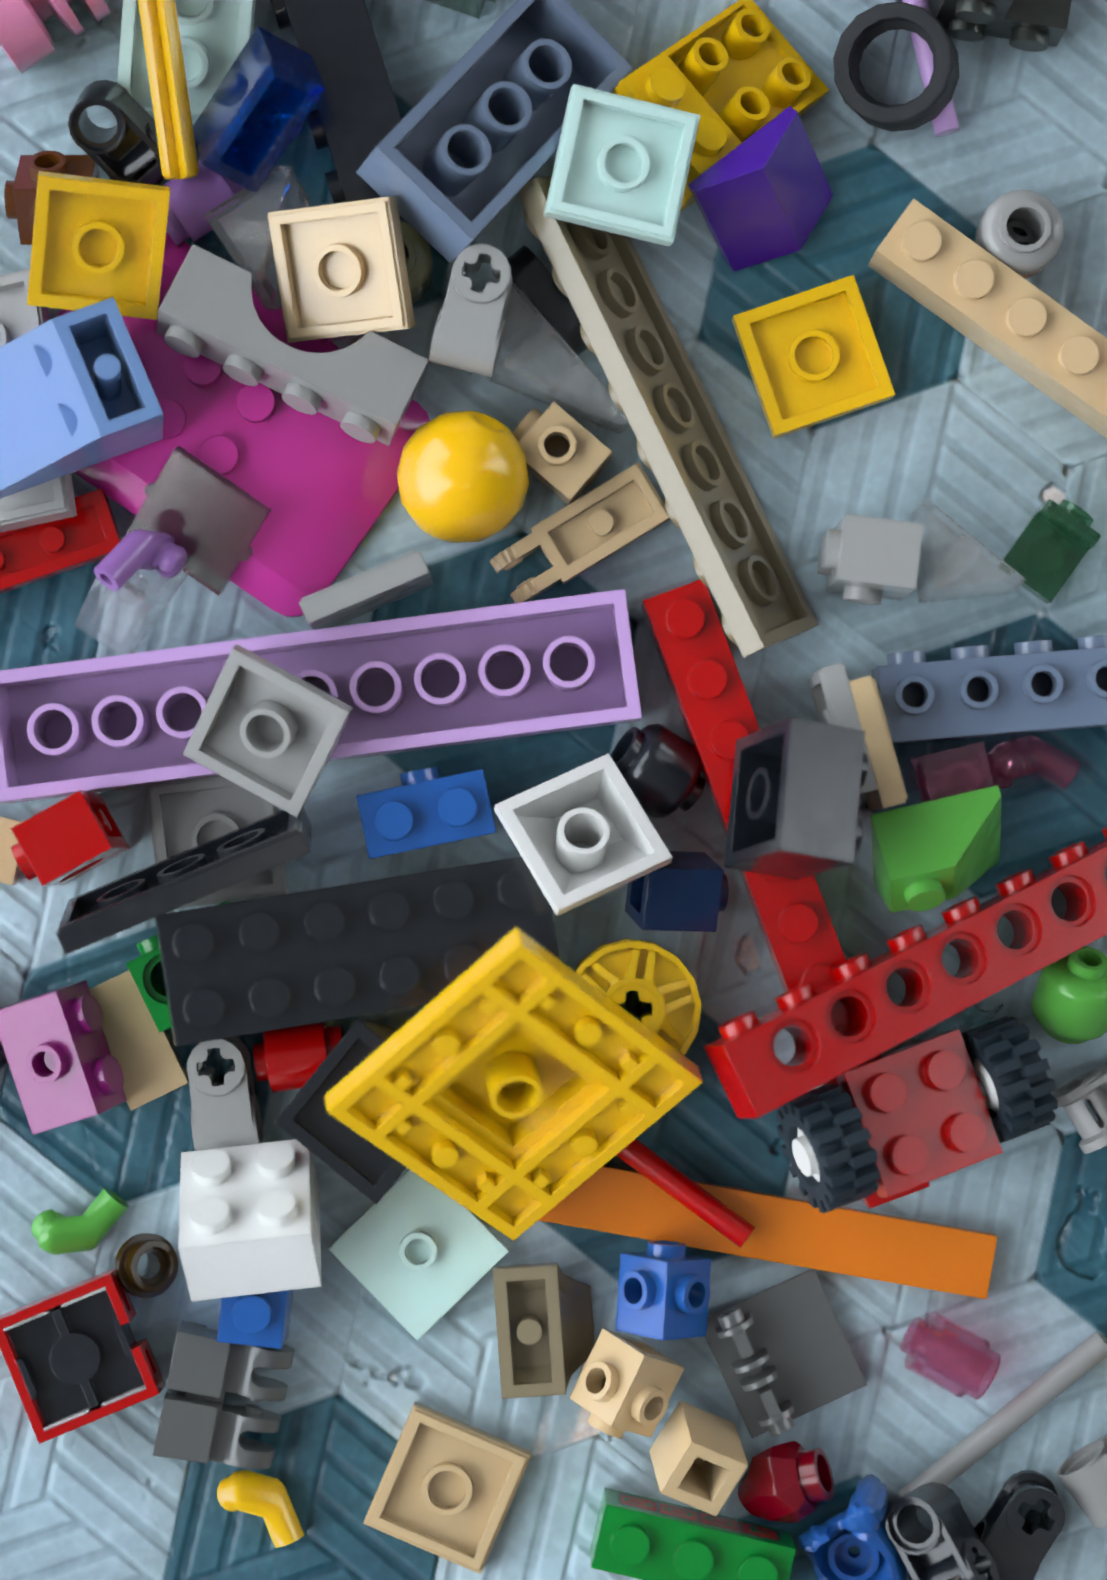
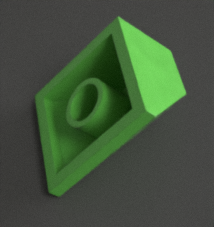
[870,785,1001,913]

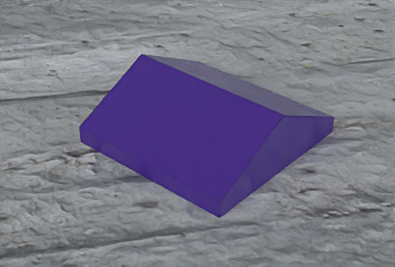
[688,106,833,272]

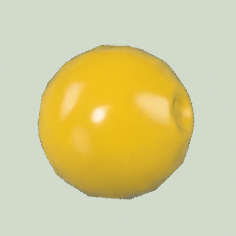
[397,411,529,543]

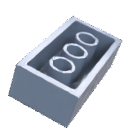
[356,0,633,263]

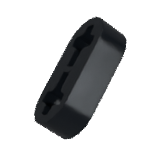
[507,245,587,359]

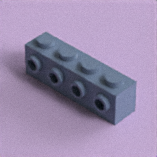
[872,635,1107,744]

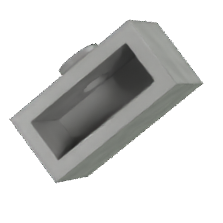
[817,514,924,605]

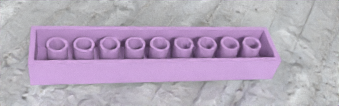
[0,589,642,804]

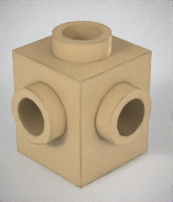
[569,1328,684,1439]

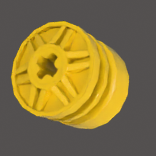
[574,938,702,1055]

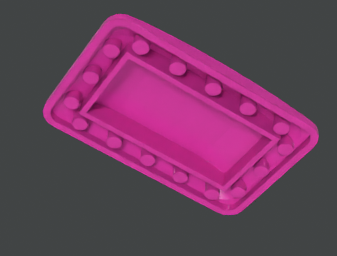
[56,231,430,617]

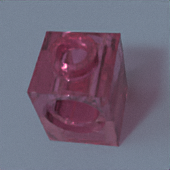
[911,742,994,803]

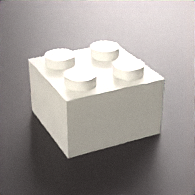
[178,1139,322,1302]

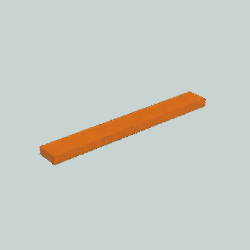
[539,1165,998,1299]

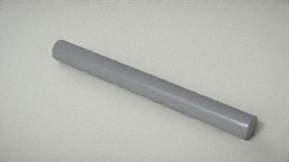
[898,1332,1107,1511]

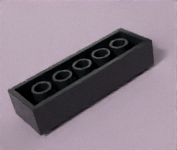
[154,856,560,1046]

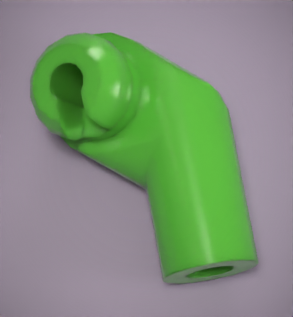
[31,1187,129,1255]

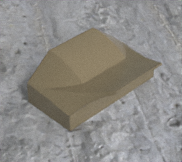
[493,1263,595,1399]

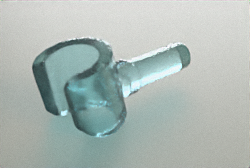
[915,1003,1004,1042]

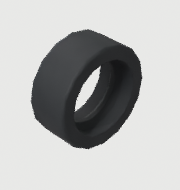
[833,1,960,132]

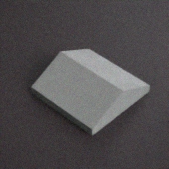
[182,644,353,817]

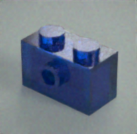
[193,26,326,193]

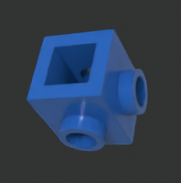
[616,1240,711,1341]

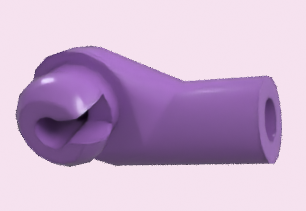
[94,529,187,592]

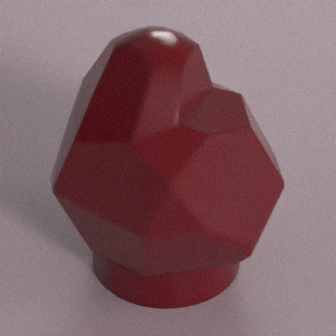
[738,1441,834,1524]

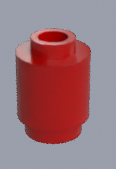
[253,1021,344,1093]

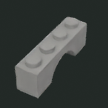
[156,244,429,446]

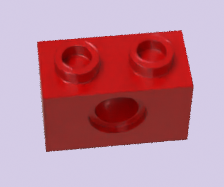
[11,790,130,886]

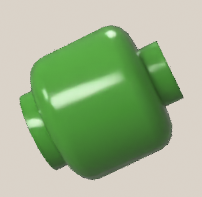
[1031,946,1107,1044]

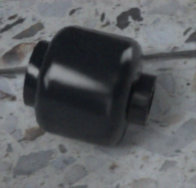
[610,723,706,818]

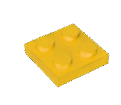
[27,171,170,320]
[732,274,895,439]

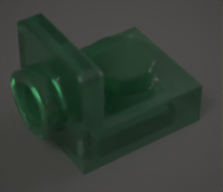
[996,499,1101,604]

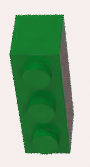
[590,1488,796,1580]

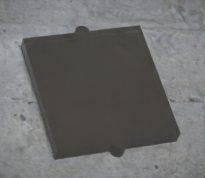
[127,446,271,596]

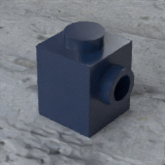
[625,851,729,932]

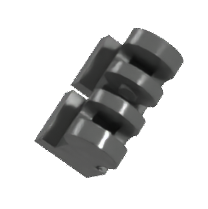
[153,1320,295,1469]

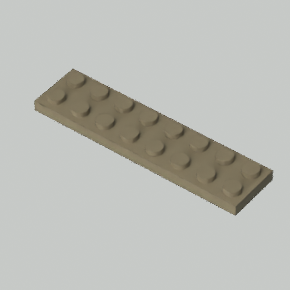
[517,176,819,658]

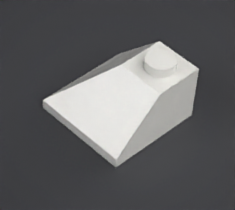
[494,753,673,916]

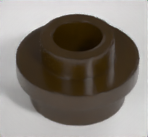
[115,1233,178,1298]

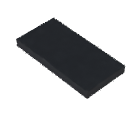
[56,807,312,955]

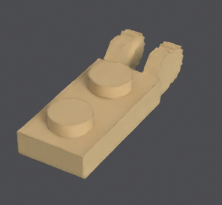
[490,462,670,603]

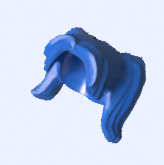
[797,1474,912,1580]

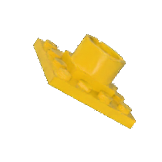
[325,927,703,1241]

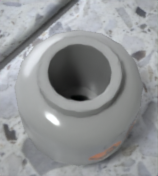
[975,190,1063,279]

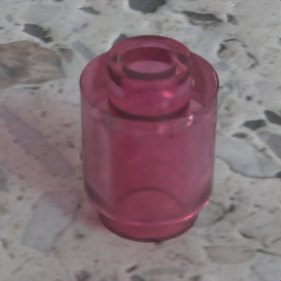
[900,1311,1001,1400]

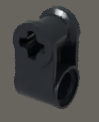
[68,80,165,185]
[974,1470,1065,1580]
[885,1482,1000,1580]

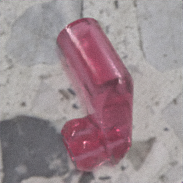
[982,735,1081,790]

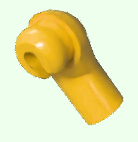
[217,1470,304,1548]

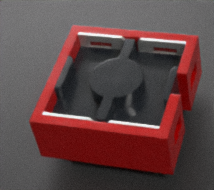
[0,1268,166,1444]

